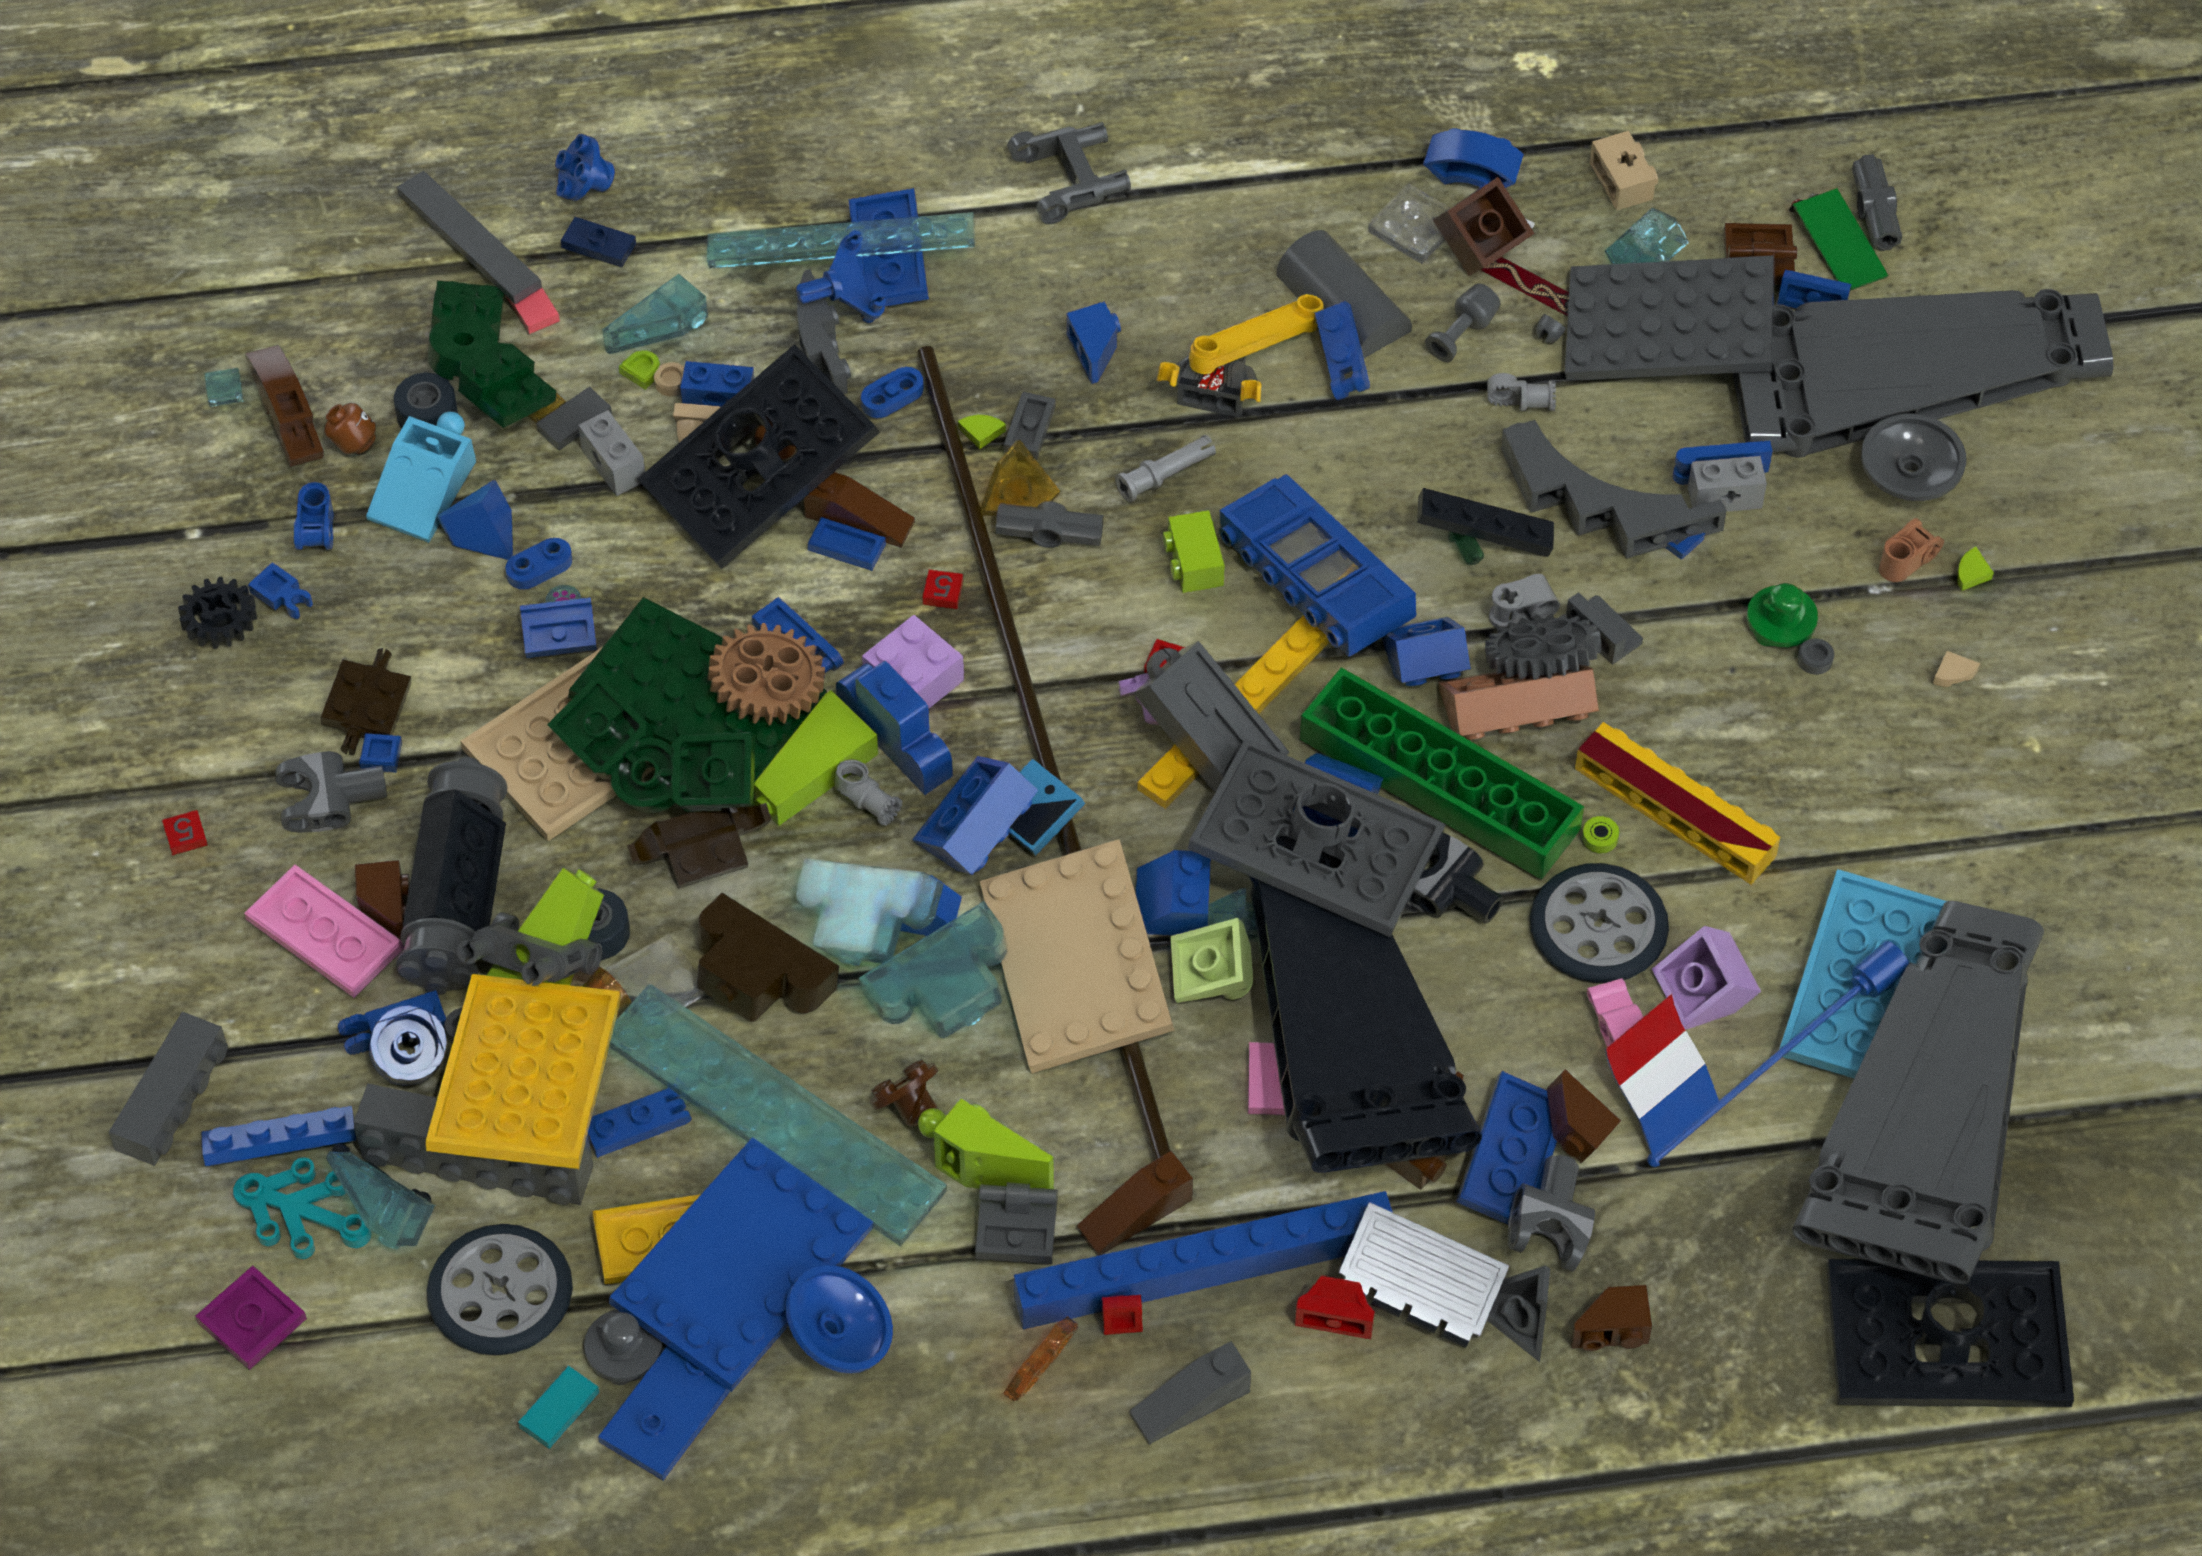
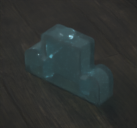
[796,859,944,966]
[859,901,1007,1038]

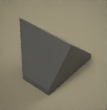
[1487,1266,1550,1362]

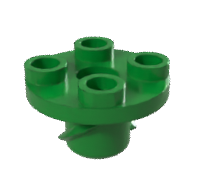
[1747,583,1818,647]

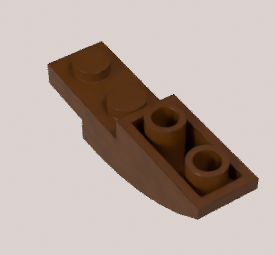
[245,345,324,467]

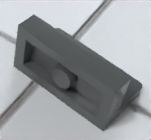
[1566,592,1643,665]

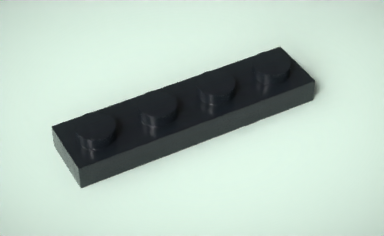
[1417,488,1554,557]

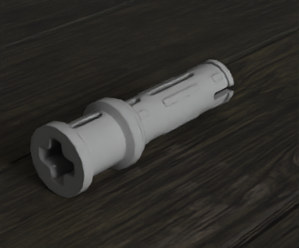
[1115,435,1216,502]

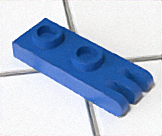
[588,1086,692,1158]

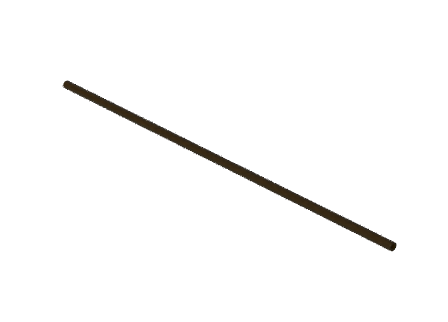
[917,346,1171,1161]

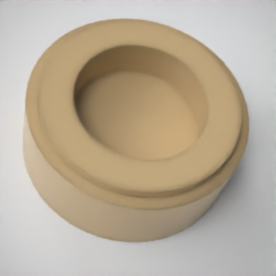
[654,362,684,397]

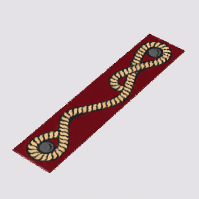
[1481,257,1569,317]

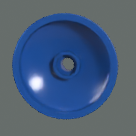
[786,1265,893,1373]

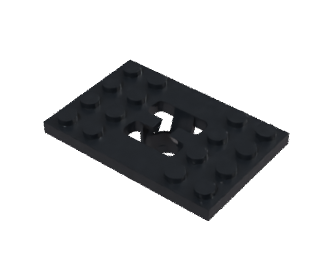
[638,344,880,569]
[1826,1259,2074,1407]

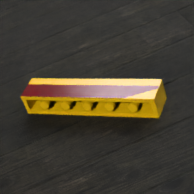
[1575,722,1781,885]

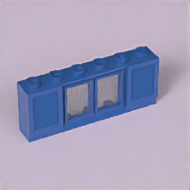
[1219,474,1416,657]

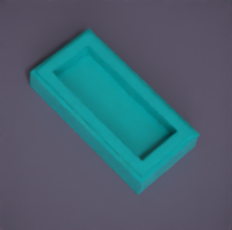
[518,1366,600,1449]

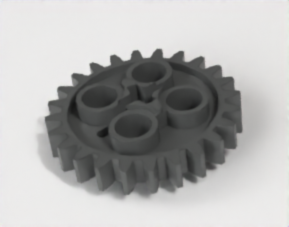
[1485,614,1601,680]

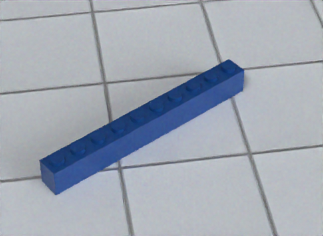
[1014,1191,1393,1330]

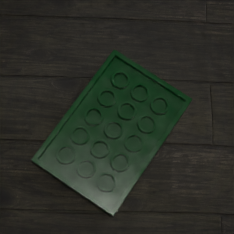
[568,597,827,793]

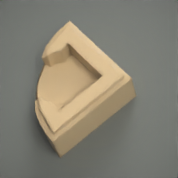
[1933,651,1980,687]

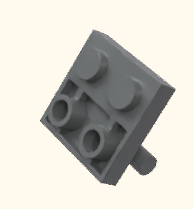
[975,1182,1058,1264]

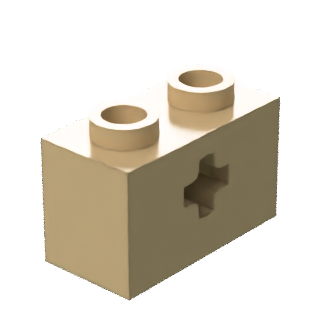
[1590,131,1658,211]

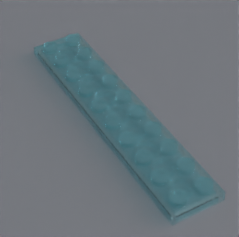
[609,983,947,1247]

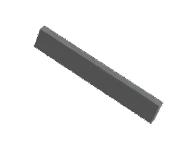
[397,171,542,304]

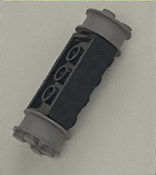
[396,757,508,995]

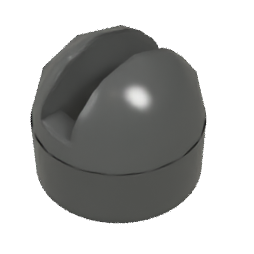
[1536,314,1566,343]

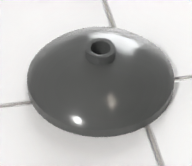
[1861,414,1966,501]

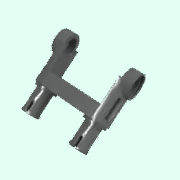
[1007,122,1131,224]
[457,912,603,986]

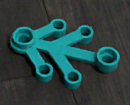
[233,1157,372,1259]

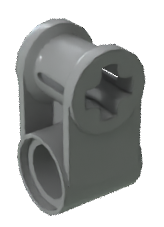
[1489,574,1560,628]

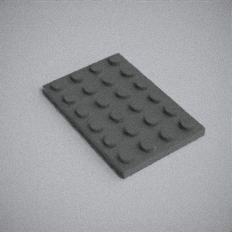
[1565,256,1775,381]

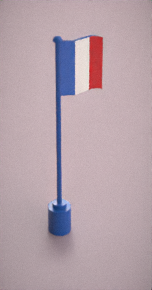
[1605,941,1910,1167]

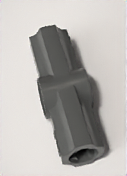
[1852,154,1902,251]
[996,501,1104,548]

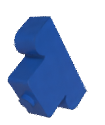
[836,660,953,795]

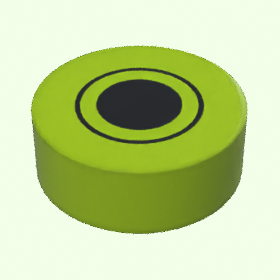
[1582,816,1619,853]

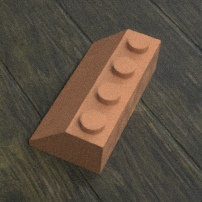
[1438,665,1599,740]

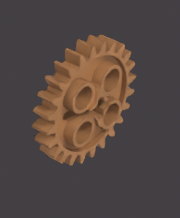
[708,623,825,725]

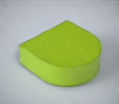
[619,350,660,390]

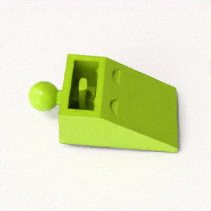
[918,1099,1054,1189]

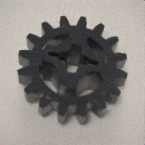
[178,577,257,649]

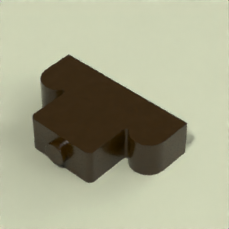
[697,893,839,1022]

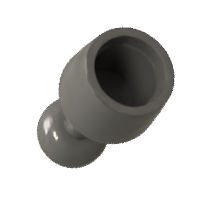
[1425,283,1501,362]

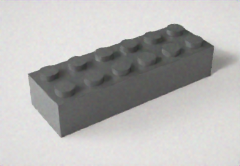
[354,1083,593,1205]

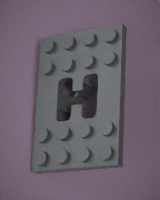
[1187,738,1446,937]

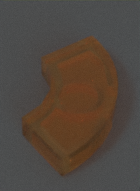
[1003,1316,1078,1402]

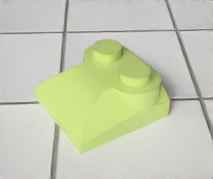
[1170,918,1253,1003]

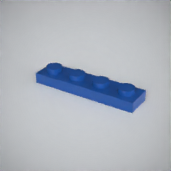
[201,1106,357,1167]

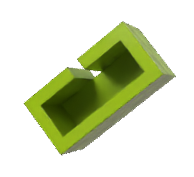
[1163,510,1225,593]

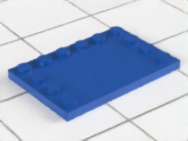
[609,1137,874,1392]

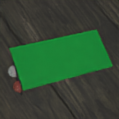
[1789,188,1889,291]

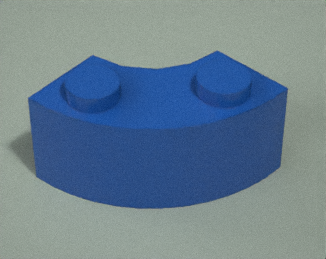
[1423,128,1524,188]

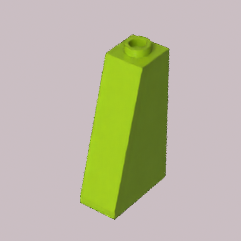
[754,690,878,826]
[486,868,604,985]

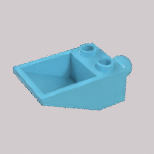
[366,411,476,543]

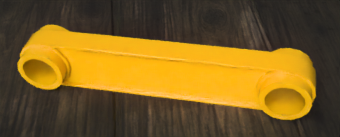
[1189,294,1324,374]

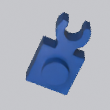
[248,562,313,619]

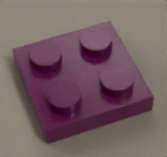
[195,1265,307,1370]

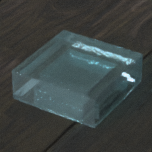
[204,368,244,407]

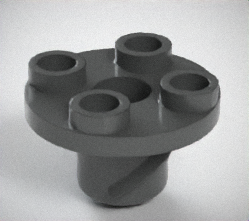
[584,1309,663,1385]

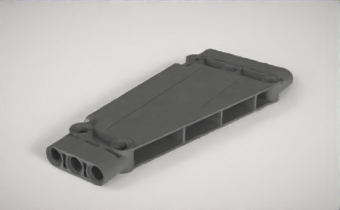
[1732,289,2113,458]
[1792,901,2044,1284]

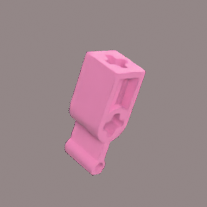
[1587,978,1643,1047]

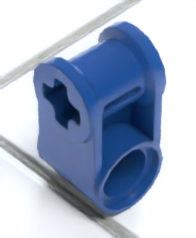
[294,482,334,550]

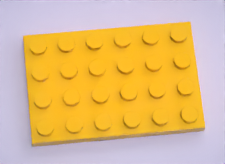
[426,974,620,1169]

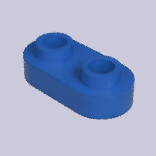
[861,367,924,418]
[505,538,573,590]

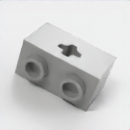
[578,410,645,496]
[1688,456,1767,512]

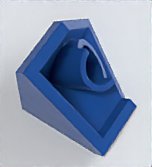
[437,480,513,560]

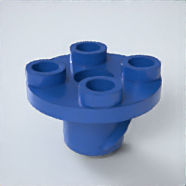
[555,134,615,201]

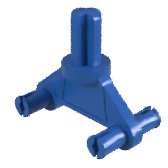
[796,230,886,323]

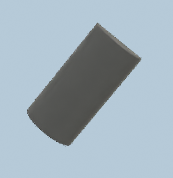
[1277,230,1412,358]

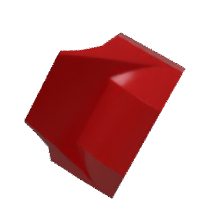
[1295,1276,1375,1340]

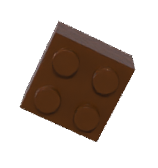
[1433,177,1535,276]

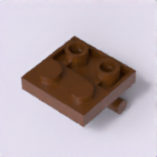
[1723,223,1797,285]

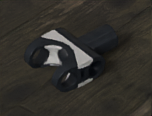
[1408,833,1503,924]

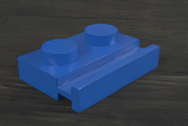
[520,597,597,658]

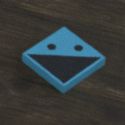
[1009,759,1085,856]

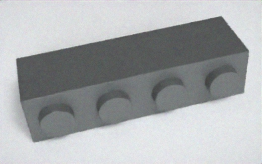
[109,1012,228,1166]

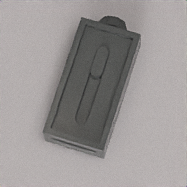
[1134,641,1290,792]

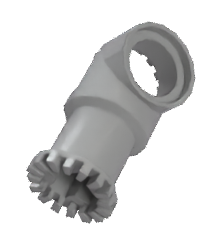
[1487,373,1556,411]
[835,759,902,826]

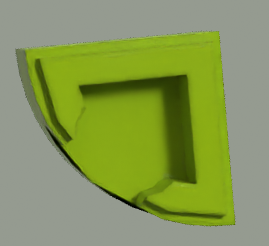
[958,415,1006,449]
[1957,547,1994,591]

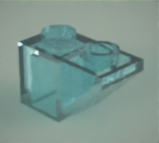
[1605,207,1689,264]

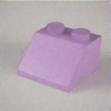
[1652,926,1761,1029]

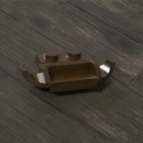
[627,803,772,889]

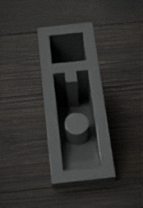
[1129,1341,1251,1445]

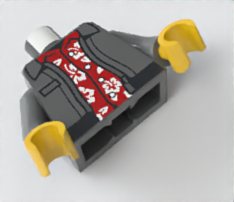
[1156,355,1262,418]

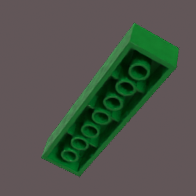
[1300,667,1584,880]

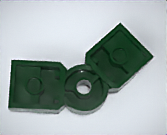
[428,280,557,428]
[547,674,755,813]

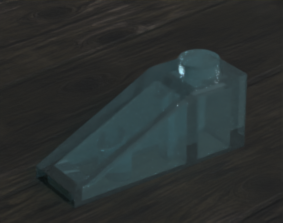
[602,274,708,354]
[326,1151,435,1249]

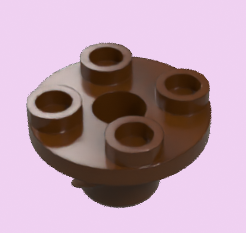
[870,1059,938,1127]

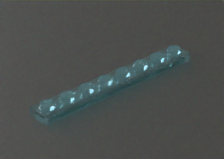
[707,212,975,269]

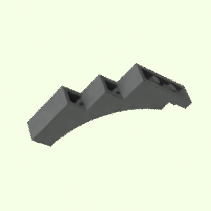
[1501,420,1726,558]

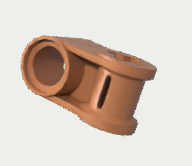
[1879,518,1944,582]

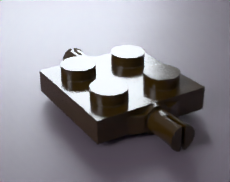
[321,648,411,755]

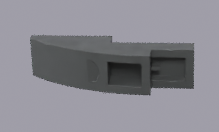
[797,269,851,394]

